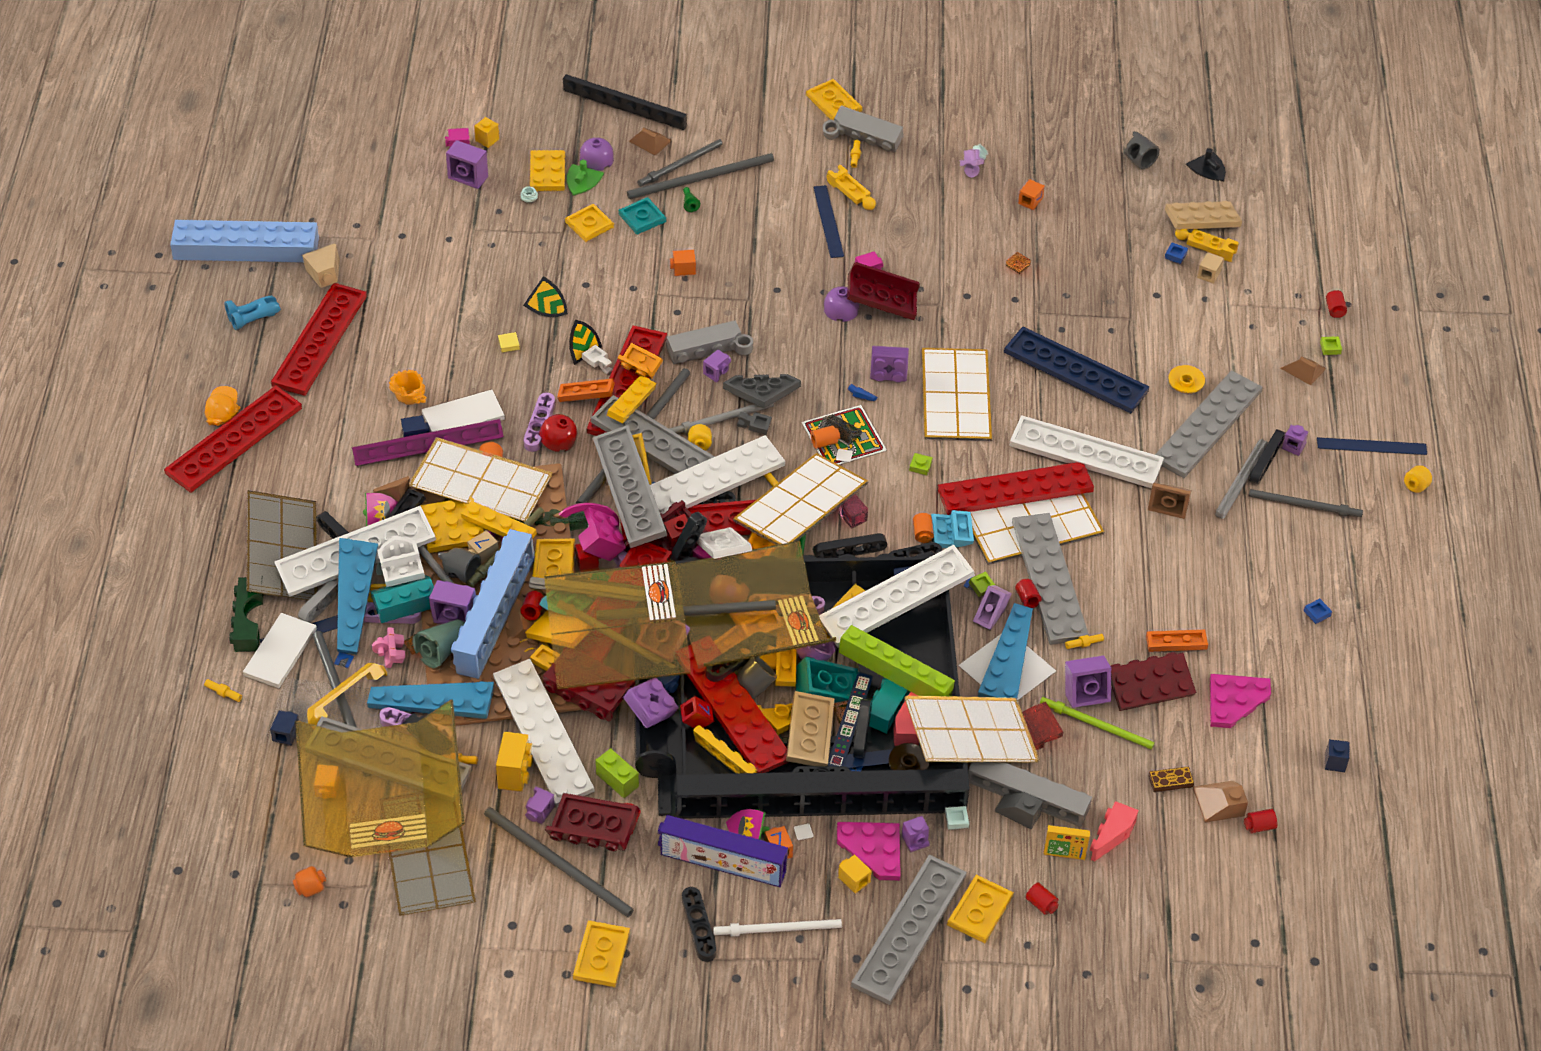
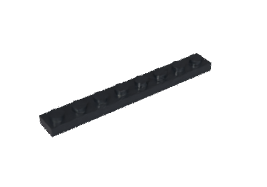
[563,74,687,130]

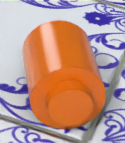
[810,425,840,449]
[913,513,934,543]

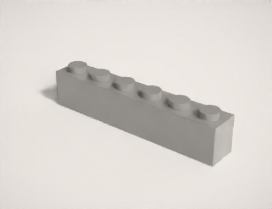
[968,762,1092,827]

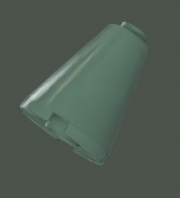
[413,619,465,668]

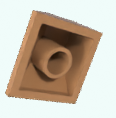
[1148,483,1192,519]
[1193,781,1248,822]

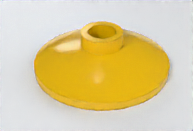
[1168,365,1205,393]

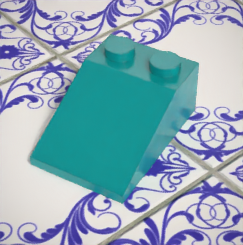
[796,656,858,705]

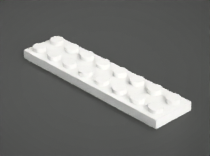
[1009,415,1164,488]
[650,435,785,514]
[274,506,436,597]
[818,545,975,648]
[493,659,595,807]

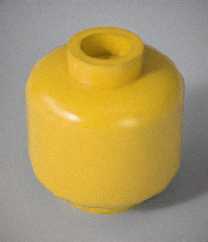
[688,424,712,451]
[1404,465,1433,493]

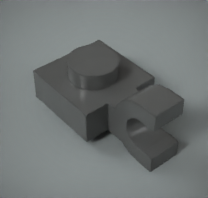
[737,411,772,435]

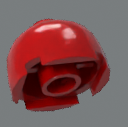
[539,414,578,452]

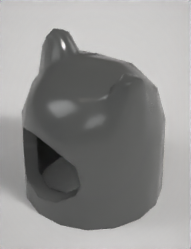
[1123,131,1160,170]
[438,548,481,584]
[736,655,777,700]

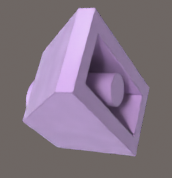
[973,585,1012,630]

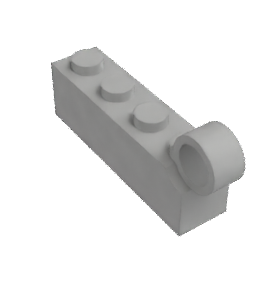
[823,106,904,152]
[667,320,753,364]

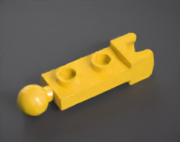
[827,165,876,210]
[1175,229,1239,262]

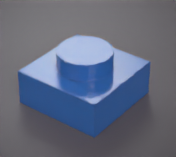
[1165,243,1188,264]
[1304,599,1332,624]

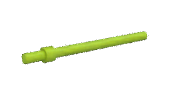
[1040,696,1155,750]

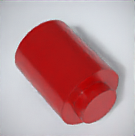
[1326,290,1347,318]
[1015,579,1042,608]
[520,591,544,620]
[1244,809,1278,833]
[1025,882,1059,915]

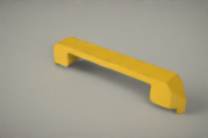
[307,663,388,730]

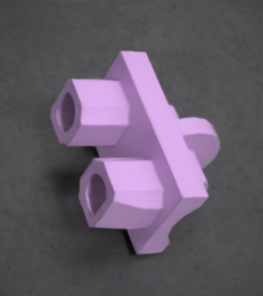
[960,149,984,177]

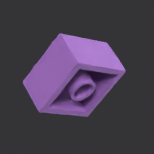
[446,140,488,189]
[429,580,476,624]
[1065,655,1111,708]

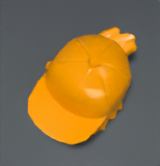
[389,370,427,405]
[205,386,241,426]

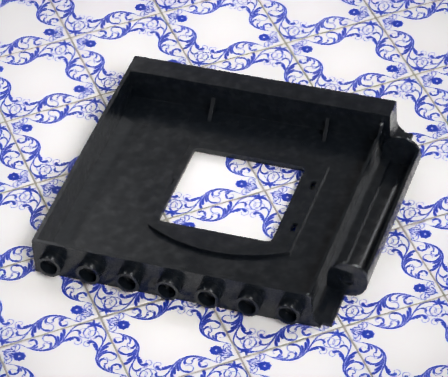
[633,553,970,819]

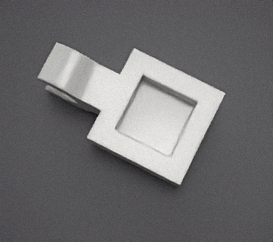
[582,345,613,374]

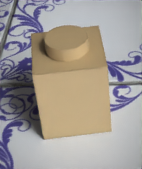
[1197,252,1224,284]
[468,530,499,565]

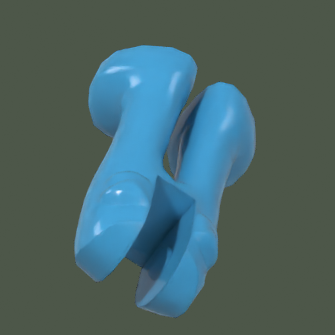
[224,295,281,330]

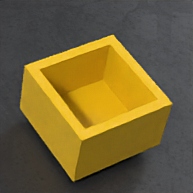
[496,732,533,792]

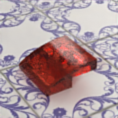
[1020,702,1063,751]

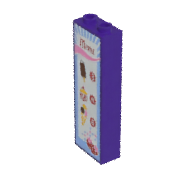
[658,815,788,888]

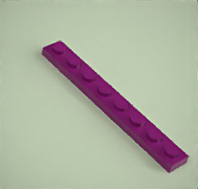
[352,419,504,466]

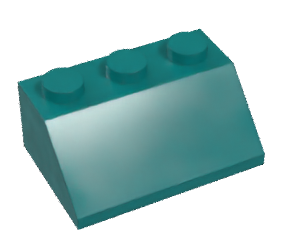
[370,575,434,623]

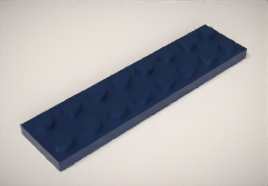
[1004,326,1150,414]

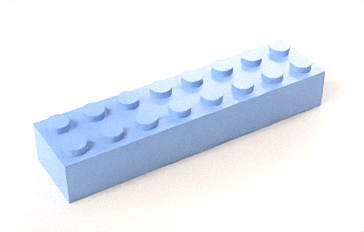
[170,220,319,262]
[451,529,535,679]

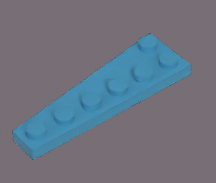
[337,538,378,655]
[978,603,1033,704]
[367,681,495,719]

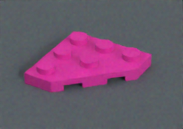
[1209,674,1271,728]
[837,822,900,881]

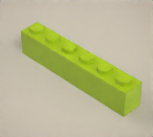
[839,625,955,699]

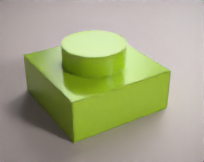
[1320,336,1342,355]
[909,453,933,475]
[968,571,995,597]

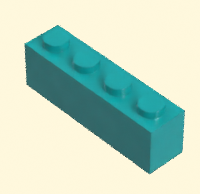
[870,677,910,734]

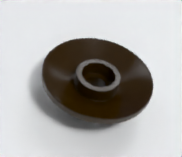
[888,743,930,770]

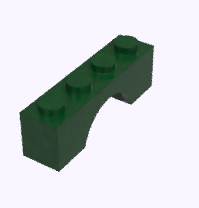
[229,577,264,652]

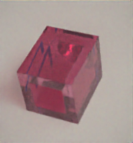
[839,494,868,529]

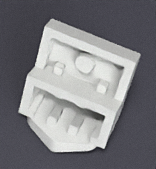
[377,536,425,587]

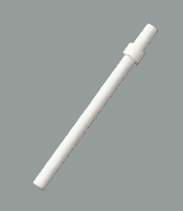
[713,919,842,937]

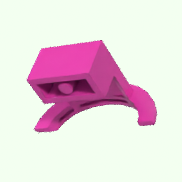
[559,503,626,561]

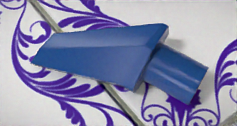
[848,384,877,401]

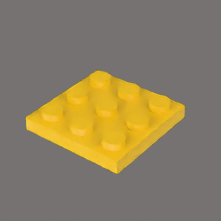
[420,498,484,553]

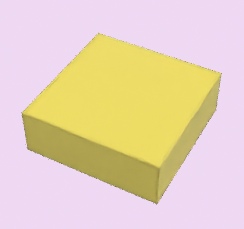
[498,332,520,352]

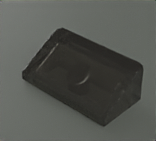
[819,414,862,446]

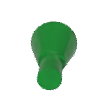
[683,187,701,212]

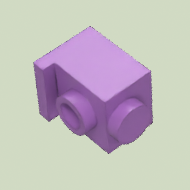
[703,350,731,383]
[1282,425,1308,456]
[525,787,555,824]
[902,816,930,852]

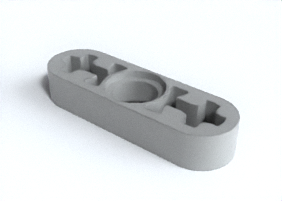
[298,579,338,623]

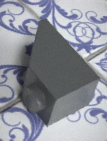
[995,792,1043,830]

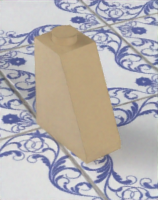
[302,243,340,288]

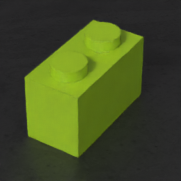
[595,748,639,798]

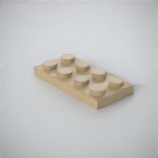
[1165,201,1242,230]
[786,691,834,766]

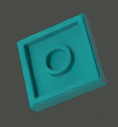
[618,197,666,235]

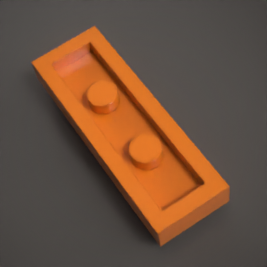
[557,378,615,402]
[1146,629,1208,652]

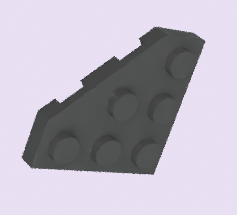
[723,374,801,408]

